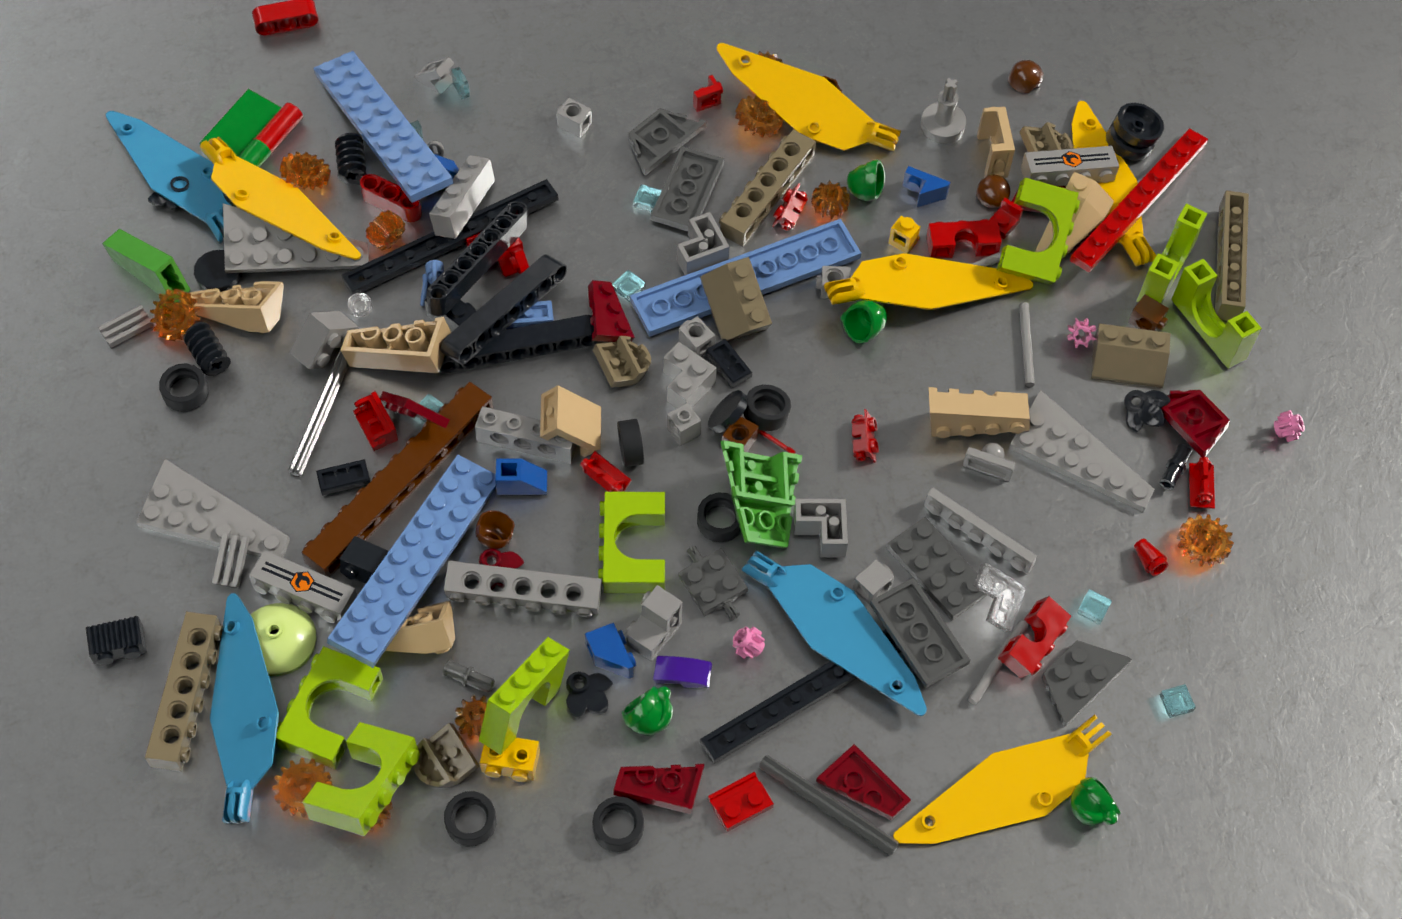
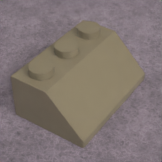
[700,257,772,342]
[1091,323,1171,388]

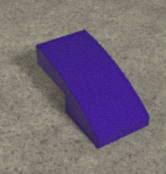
[653,656,712,688]

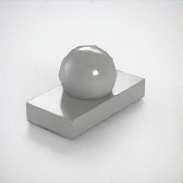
[963,443,1016,481]

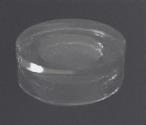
[347,293,372,317]

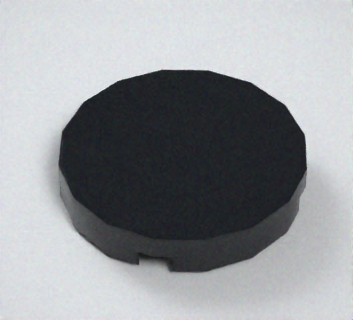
[194,250,242,292]
[708,390,748,433]

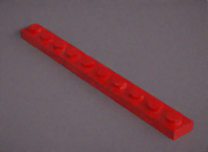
[1070,128,1208,273]

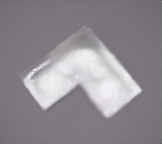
[974,562,1026,633]

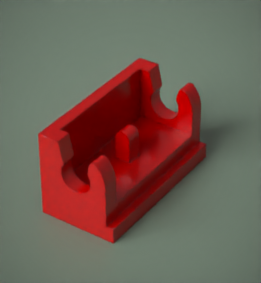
[353,391,398,451]

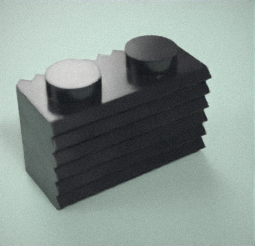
[86,616,147,665]

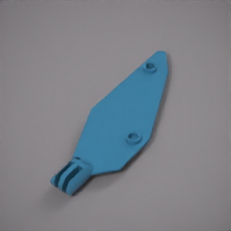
[106,111,232,243]
[742,550,927,716]
[210,593,279,824]

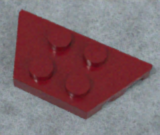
[1161,390,1230,458]

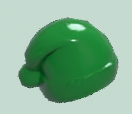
[846,160,885,202]
[840,300,887,344]
[622,686,673,736]
[1071,777,1121,825]

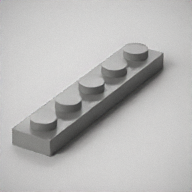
[924,487,1037,574]

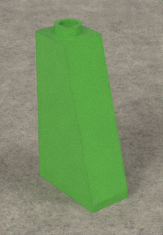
[102,229,191,305]

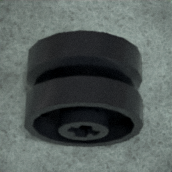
[1106,102,1164,161]

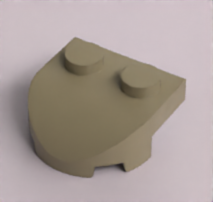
[1019,122,1073,152]
[593,336,651,388]
[413,723,480,788]

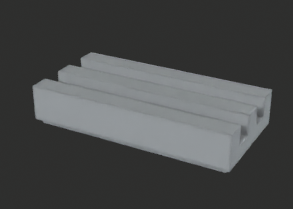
[98,305,154,348]
[212,533,250,588]

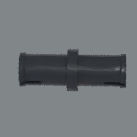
[1159,444,1192,490]

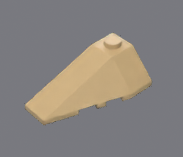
[1035,172,1114,260]
[178,281,284,333]
[385,600,455,654]

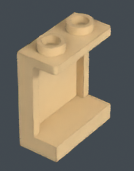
[977,107,1015,178]
[540,385,601,457]

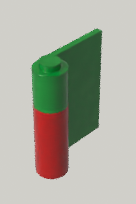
[199,89,303,168]

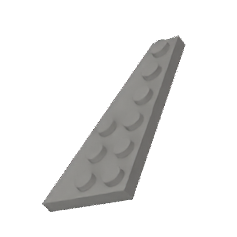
[223,204,369,273]
[1009,390,1155,512]
[136,459,290,558]

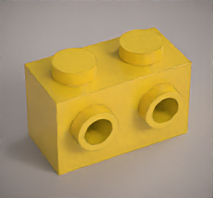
[480,738,540,782]

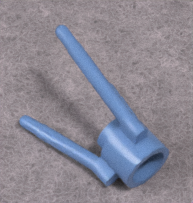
[420,260,444,306]

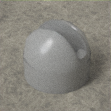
[427,141,444,157]

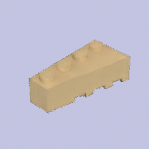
[340,317,451,373]
[928,387,1030,438]

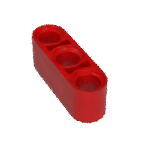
[252,0,318,36]
[360,174,422,223]

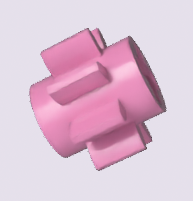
[1067,318,1096,348]
[1274,410,1305,442]
[733,626,765,659]

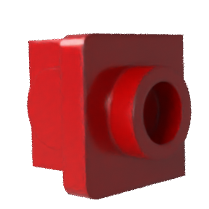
[693,75,723,112]
[989,198,1023,239]
[498,247,529,276]

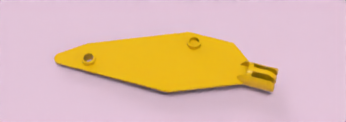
[717,43,901,152]
[1071,101,1157,267]
[200,137,361,260]
[824,253,1033,310]
[893,714,1112,844]

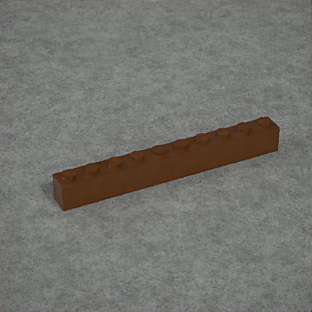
[302,382,494,577]

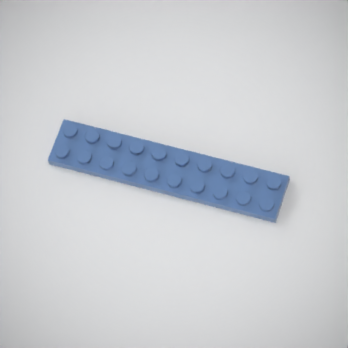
[313,51,453,203]
[630,219,861,337]
[327,455,496,668]

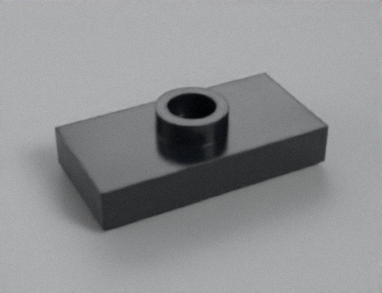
[705,339,753,388]
[316,459,370,496]

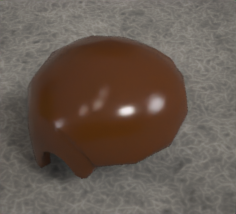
[1008,60,1044,94]
[976,175,1011,208]
[475,510,515,549]

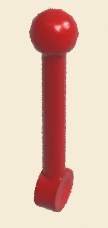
[758,429,796,454]

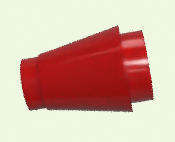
[1134,538,1168,576]

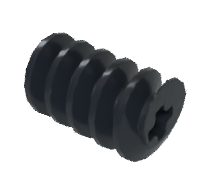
[335,133,367,185]
[183,322,231,376]

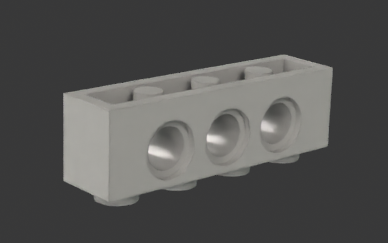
[475,406,577,464]

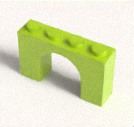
[997,177,1080,285]
[1136,204,1208,304]
[1171,259,1262,369]
[598,492,665,593]
[479,637,570,755]
[276,646,383,770]
[303,722,420,836]

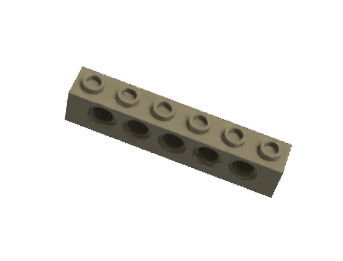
[719,129,816,247]
[1215,190,1249,321]
[145,612,223,772]

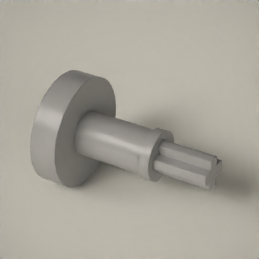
[921,78,966,144]

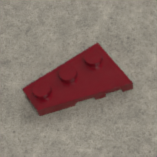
[588,280,635,342]
[380,391,450,428]
[816,744,911,821]
[613,764,705,814]

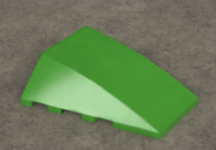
[720,440,802,548]

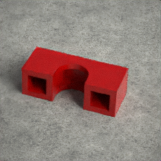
[926,219,1002,259]
[997,596,1072,678]

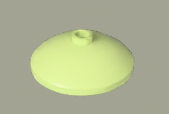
[251,603,317,676]

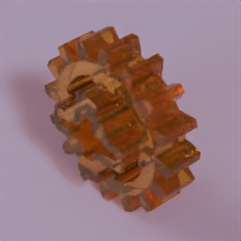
[735,95,784,138]
[279,151,331,190]
[150,289,200,341]
[1177,514,1234,567]
[272,758,333,818]

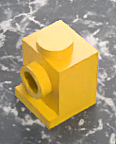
[888,216,921,254]

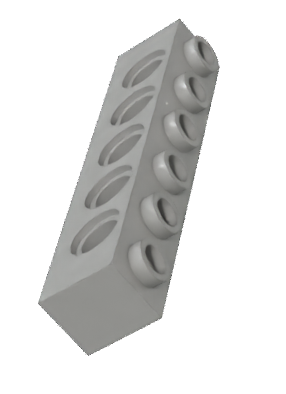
[444,561,602,617]

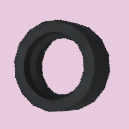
[159,363,209,412]
[743,384,791,431]
[617,419,644,467]
[697,492,741,543]
[444,791,496,847]
[592,796,644,852]

